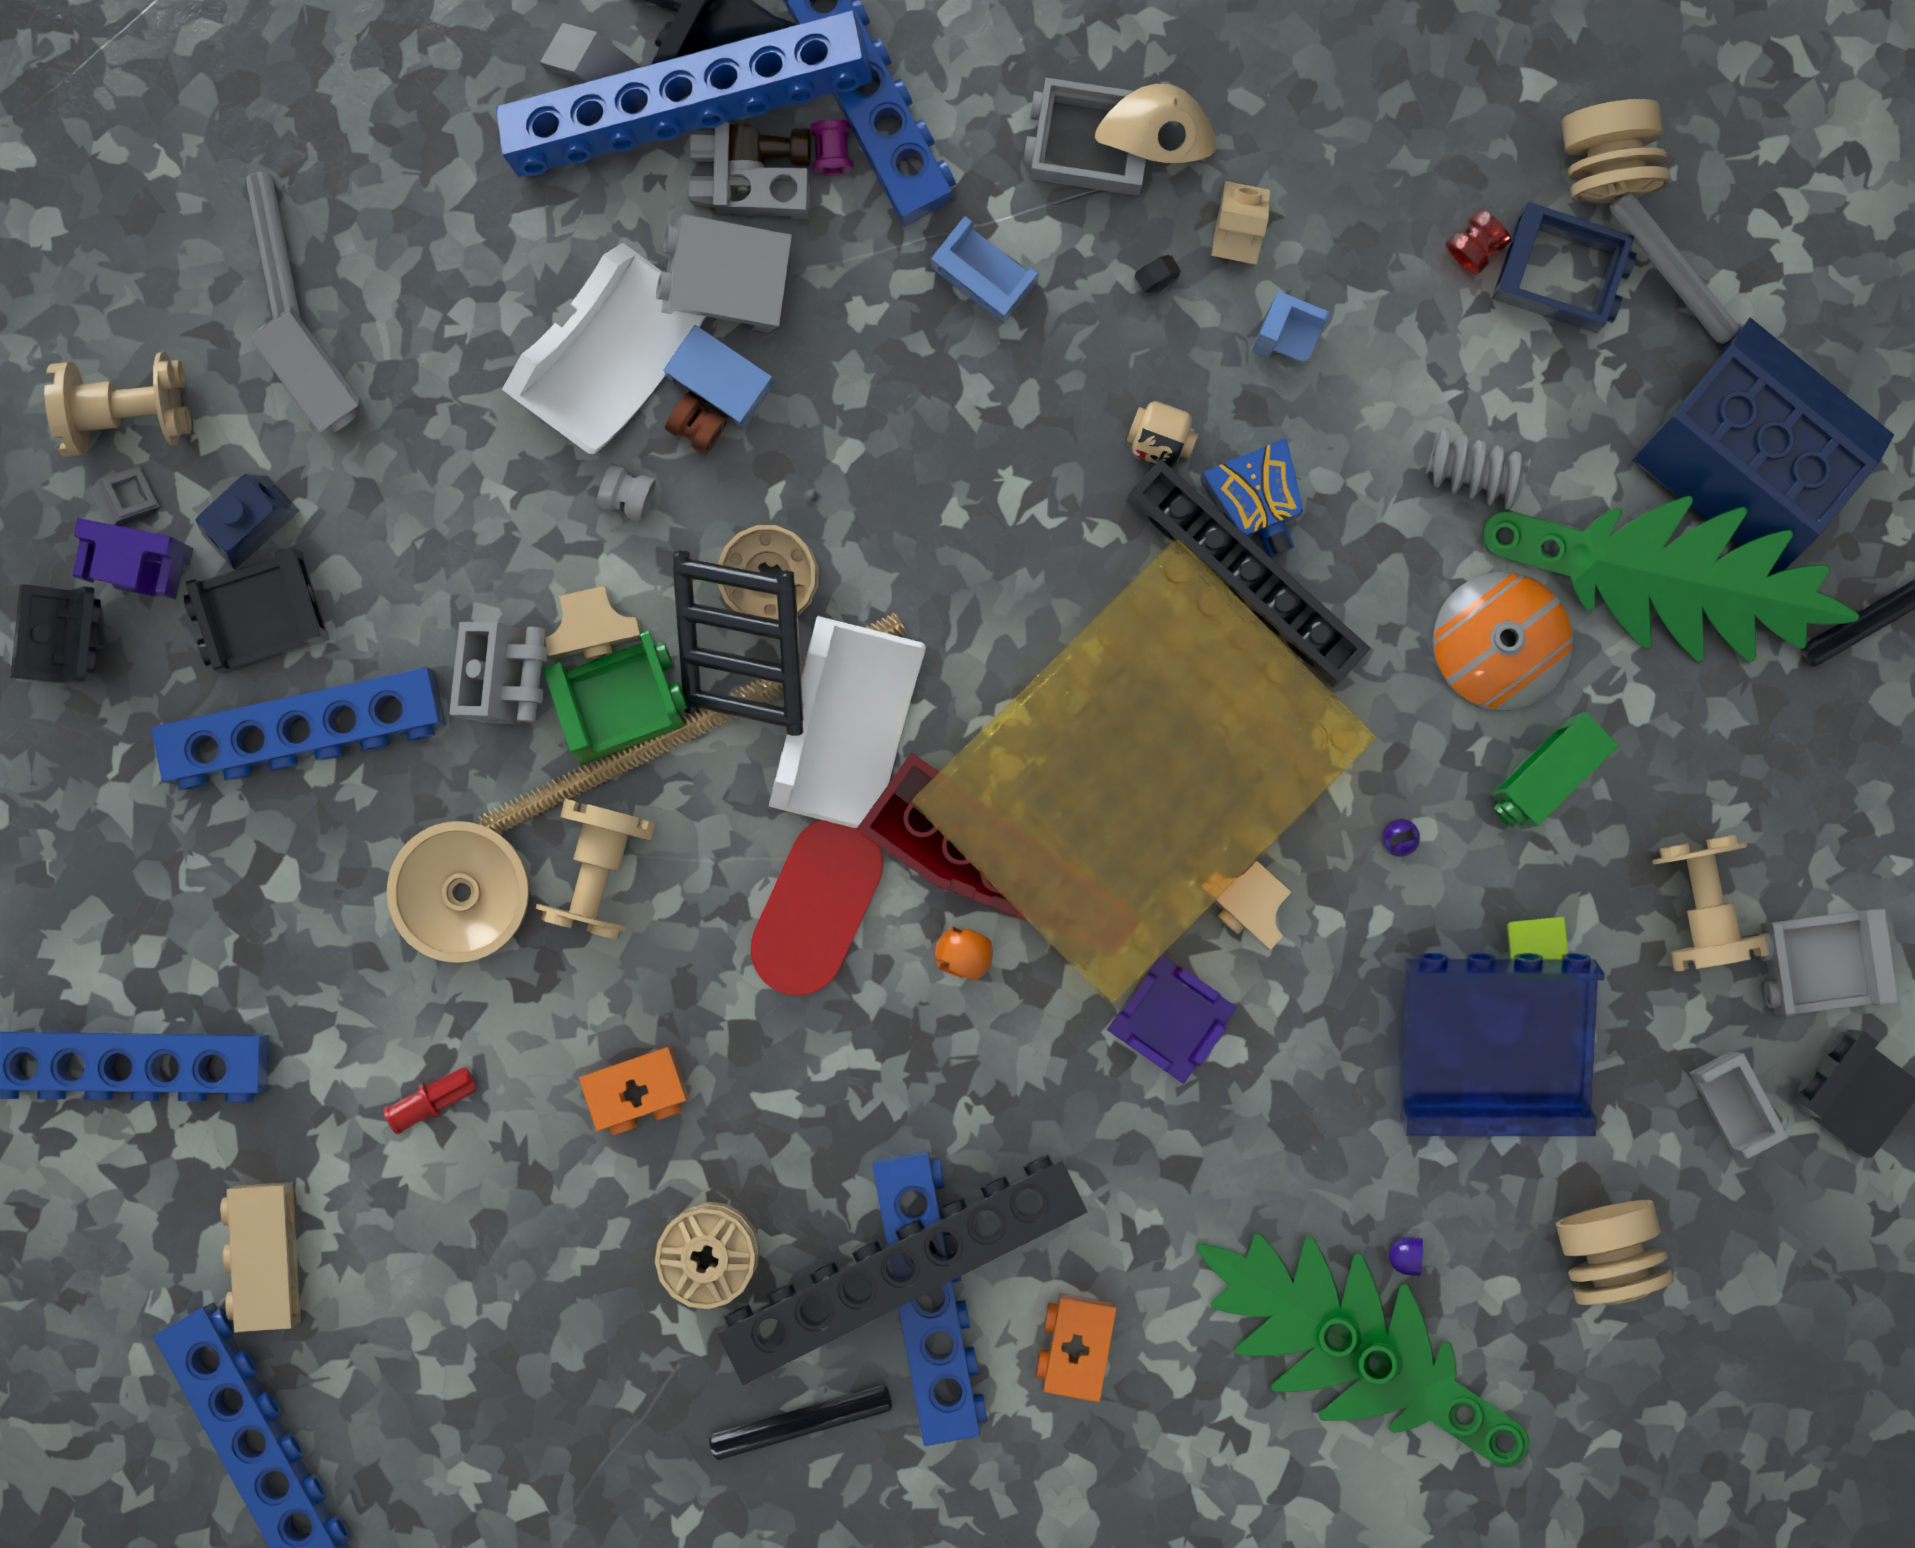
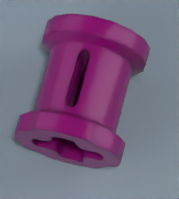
[810,119,854,176]

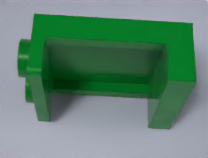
[542,630,688,766]

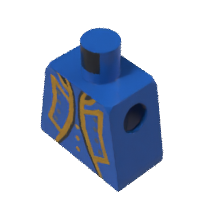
[1200,438,1303,558]

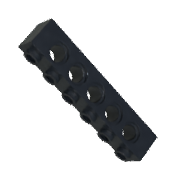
[1126,459,1371,687]

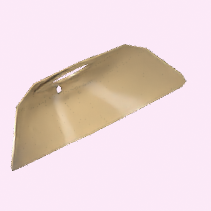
[1095,84,1216,163]

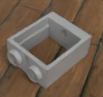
[1023,78,1146,196]
[250,306,359,433]

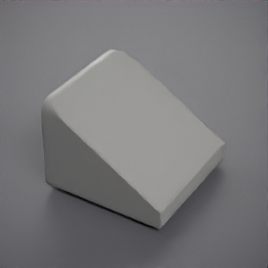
[91,465,160,527]

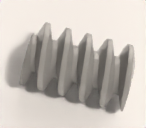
[1426,428,1531,511]

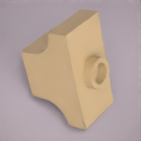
[1211,181,1270,265]
[545,586,643,660]
[1198,860,1291,950]

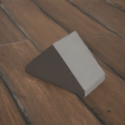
[540,23,642,85]

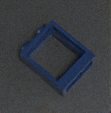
[1491,202,1637,333]

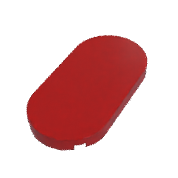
[750,819,883,995]

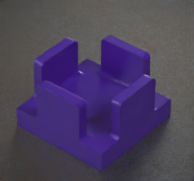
[73,518,193,599]
[1106,953,1237,1084]

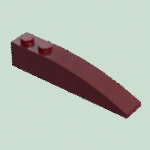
[857,752,1142,956]

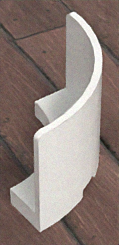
[502,243,707,454]
[769,616,926,829]

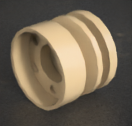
[1561,99,1671,204]
[718,525,819,620]
[1555,1200,1674,1305]
[655,1202,760,1309]

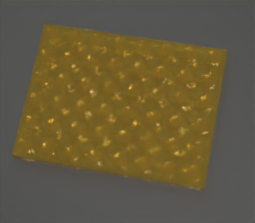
[910,538,1376,1004]

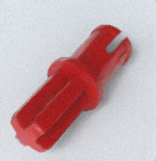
[383,1068,477,1135]

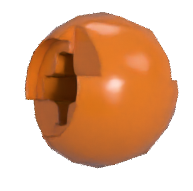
[934,926,994,981]

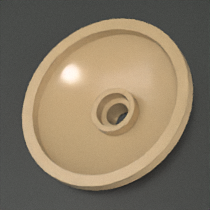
[387,821,529,963]

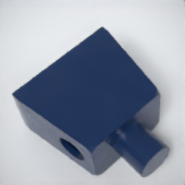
[195,474,300,570]

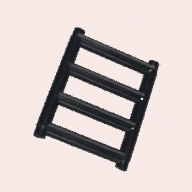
[673,550,804,736]

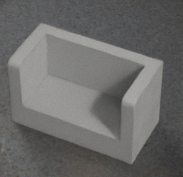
[1689,1051,1789,1159]

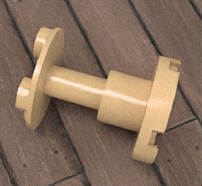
[44,352,191,457]
[536,799,656,940]
[1652,835,1769,971]

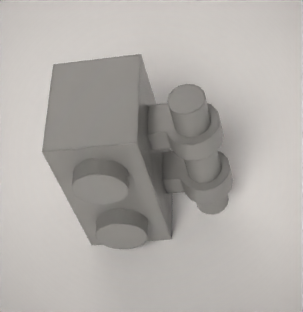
[449,622,548,724]

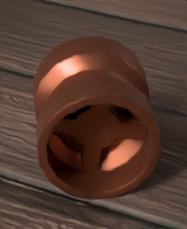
[665,391,729,455]

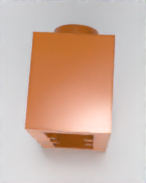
[578,1046,690,1136]
[1035,1293,1117,1402]

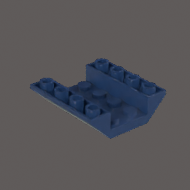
[1632,317,1894,574]

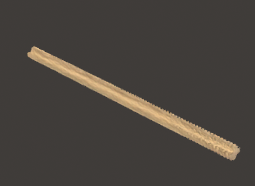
[478,613,907,834]

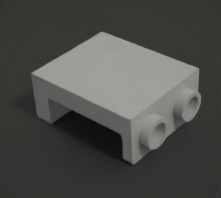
[656,214,792,333]
[1758,908,1899,1017]

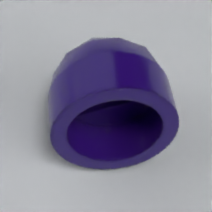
[1381,819,1420,857]
[1389,1237,1423,1276]

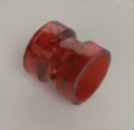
[1446,209,1512,275]

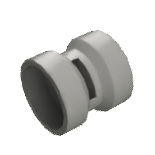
[596,463,656,523]

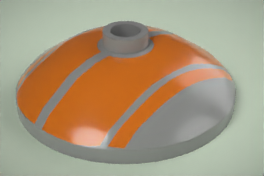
[1432,572,1573,711]

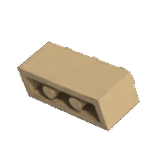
[220,1182,301,1332]

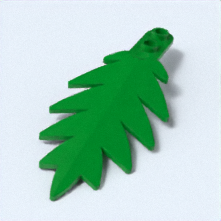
[1483,496,1859,662]
[1197,1234,1530,1467]

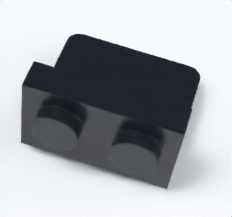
[651,0,786,89]
[10,584,101,684]
[1792,1029,1915,1158]

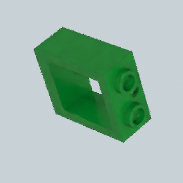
[1489,712,1619,829]

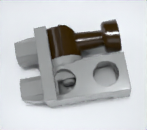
[689,122,811,220]

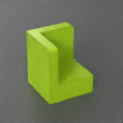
[1505,917,1569,969]

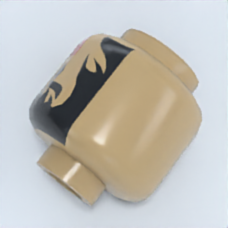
[1126,401,1198,468]

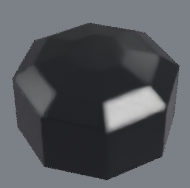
[1133,254,1181,296]

